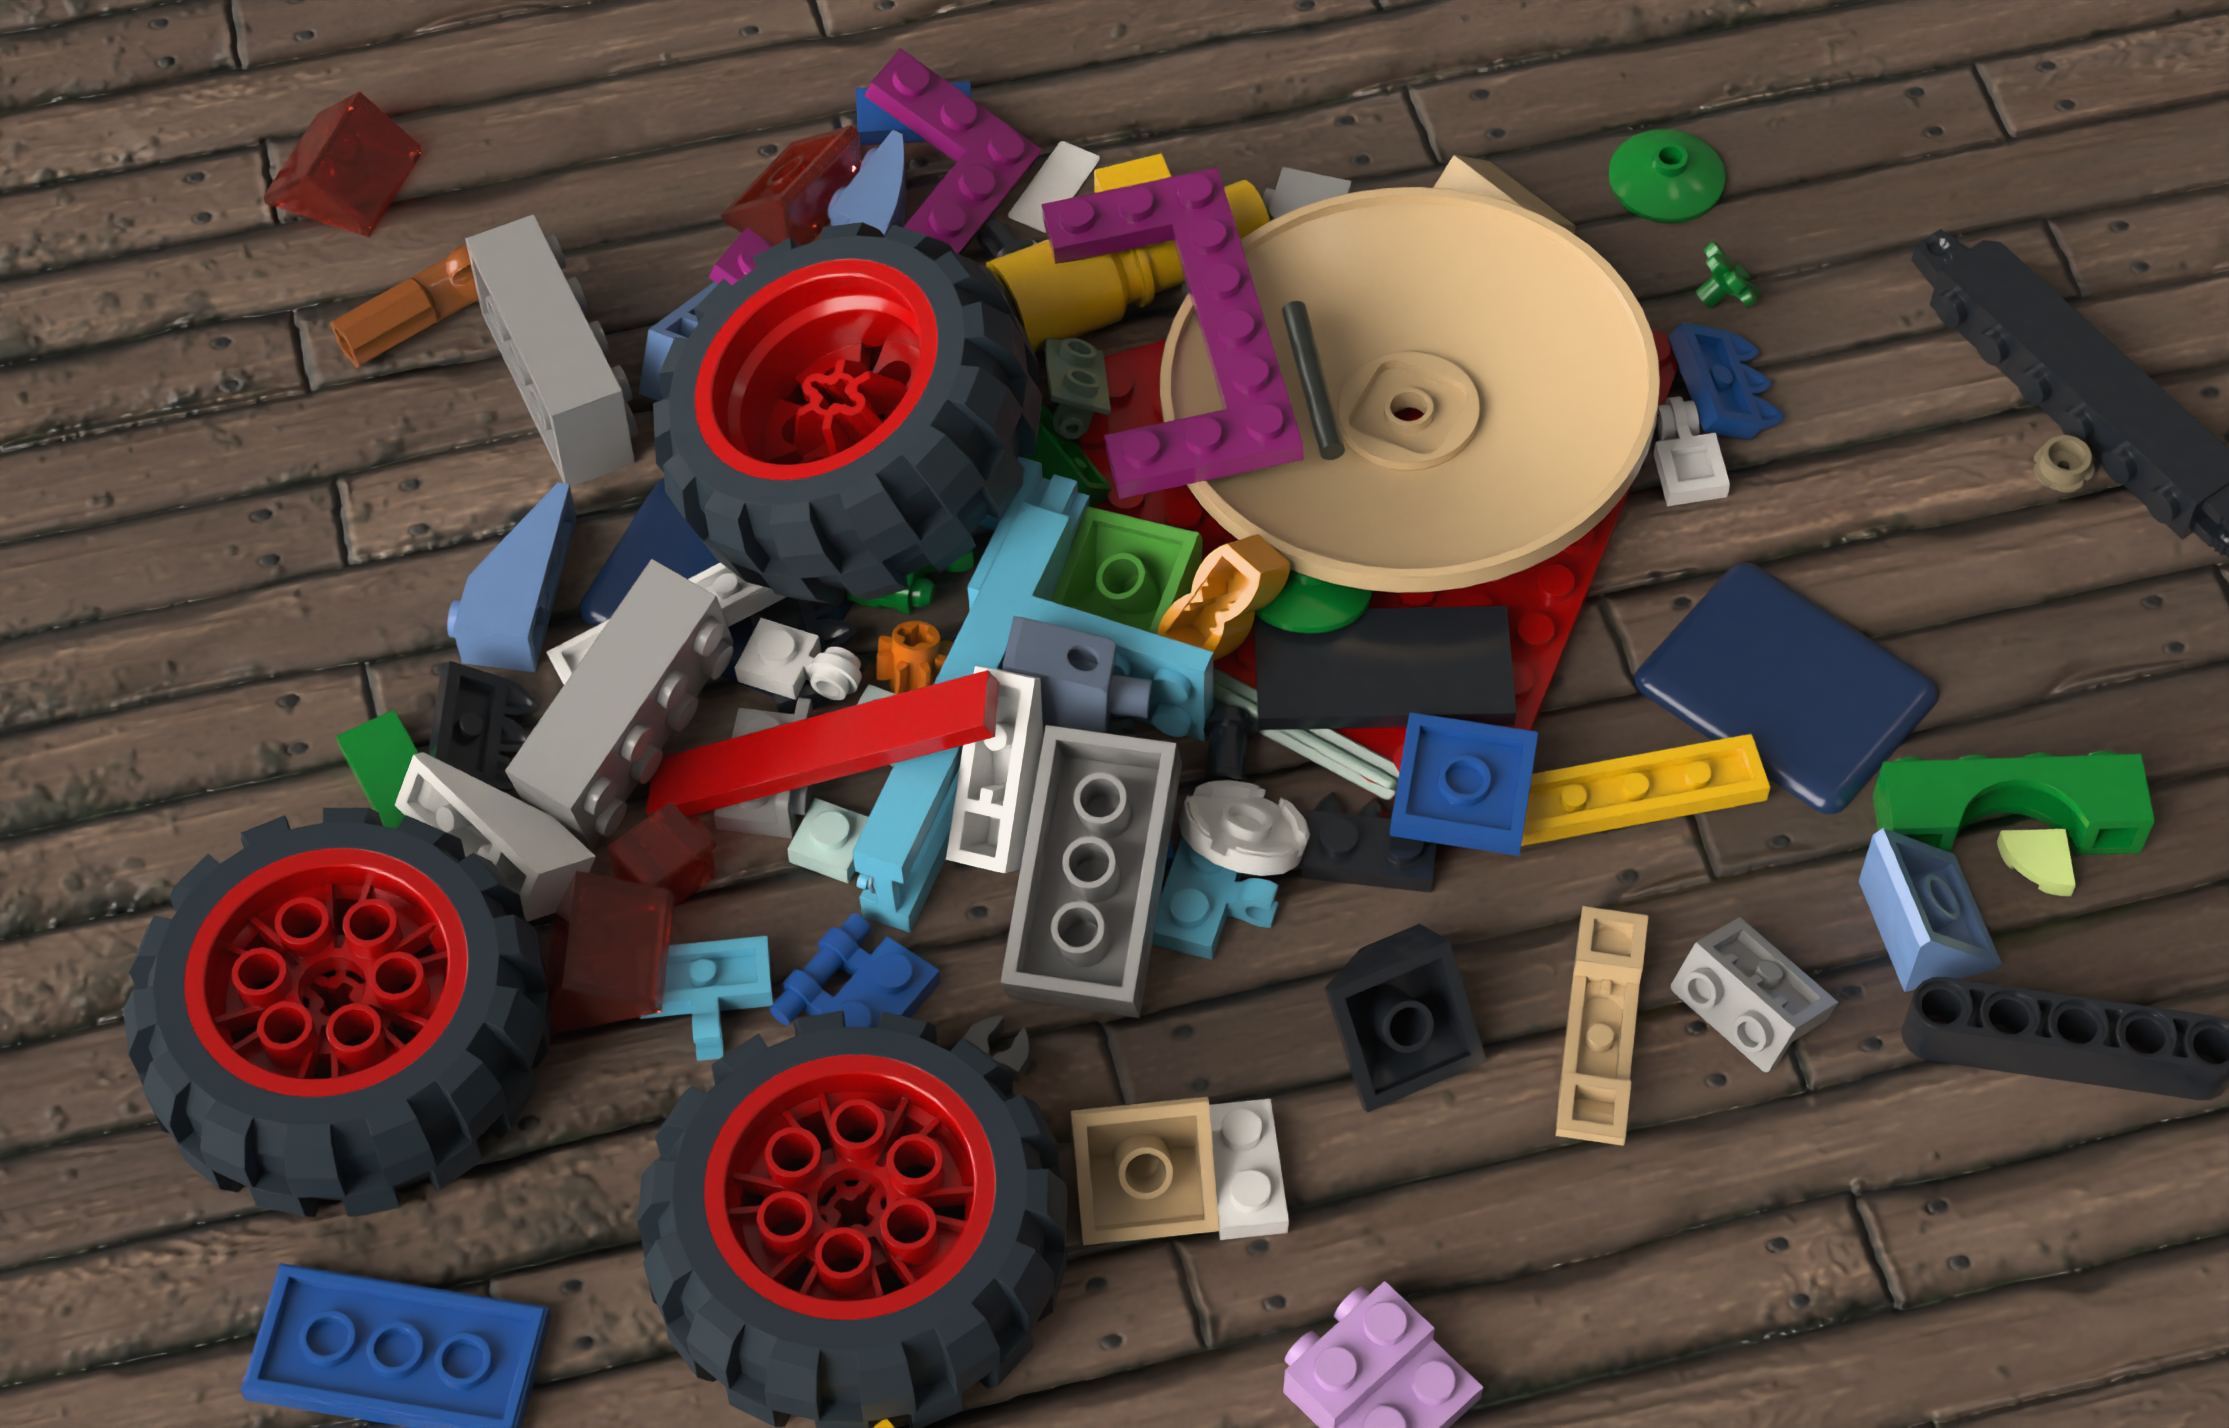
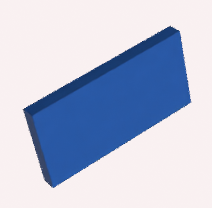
[240,1263,552,1428]

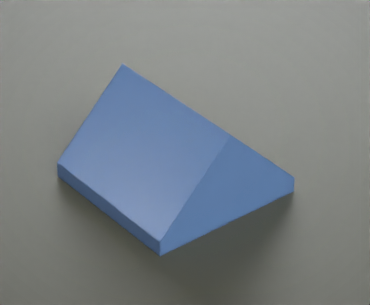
[1859,828,2002,992]

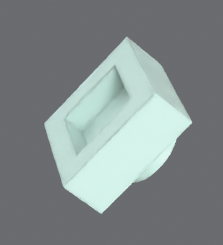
[787,798,869,884]

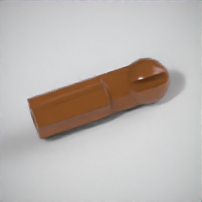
[330,244,479,368]

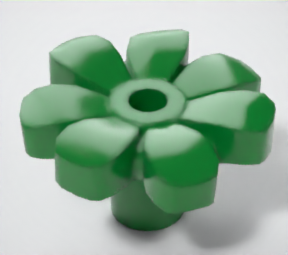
[1696,241,1762,309]

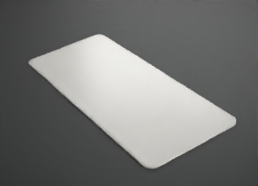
[1008,141,1100,233]

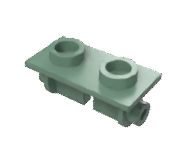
[1044,338,1111,439]

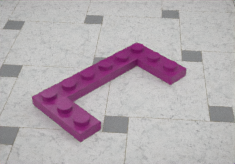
[709,48,1042,286]
[1041,168,1304,499]

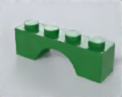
[1873,750,2155,856]

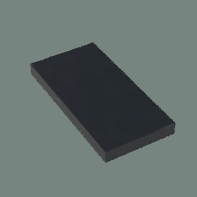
[1253,606,1516,730]

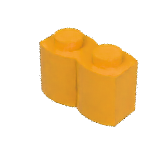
[1157,534,1291,661]

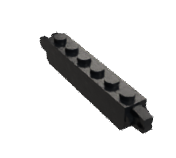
[1911,229,2229,557]

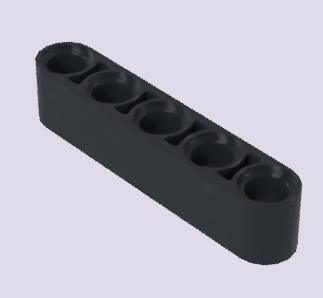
[1901,977,2229,1100]

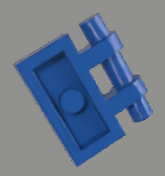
[769,913,940,1028]

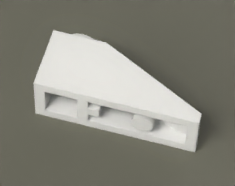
[946,665,1043,873]
[395,752,596,922]

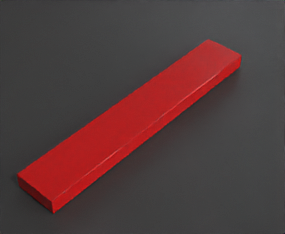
[646,670,999,824]

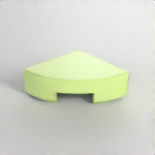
[1997,829,2076,896]

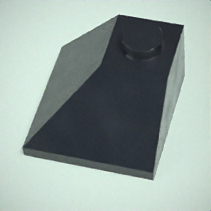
[1324,923,1487,1113]

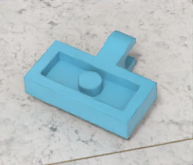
[1152,836,1279,960]
[635,936,773,1061]

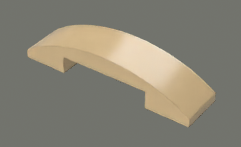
[1556,906,1648,1146]

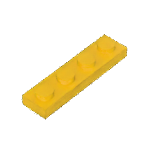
[1521,734,1770,846]

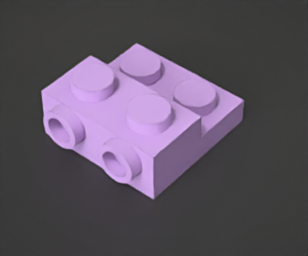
[1283,1281,1483,1428]

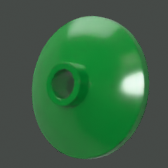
[1609,129,1726,224]
[1255,569,1372,633]

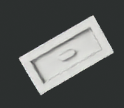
[1209,1099,1289,1240]

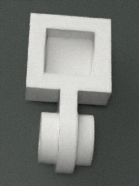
[1653,396,1730,506]
[735,618,862,700]

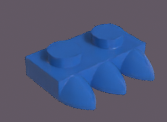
[1668,322,1785,440]

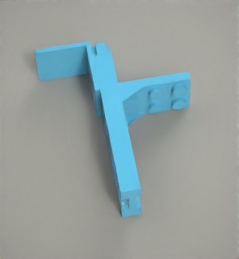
[852,456,1213,933]

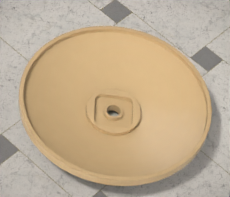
[1160,187,1660,592]

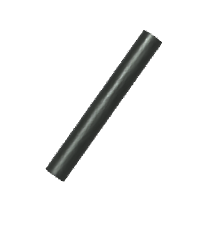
[1282,301,1345,460]

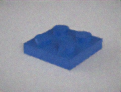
[1389,712,1538,856]

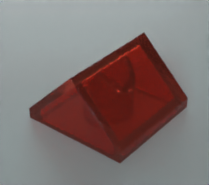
[263,91,422,237]
[720,125,862,246]
[546,871,674,1034]

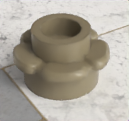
[2033,435,2094,493]

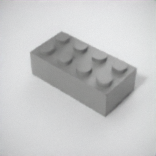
[465,214,639,487]
[505,559,734,850]
[1000,725,1182,1018]

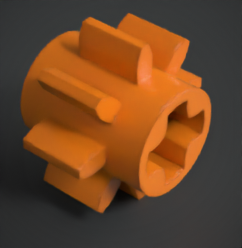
[876,621,953,694]

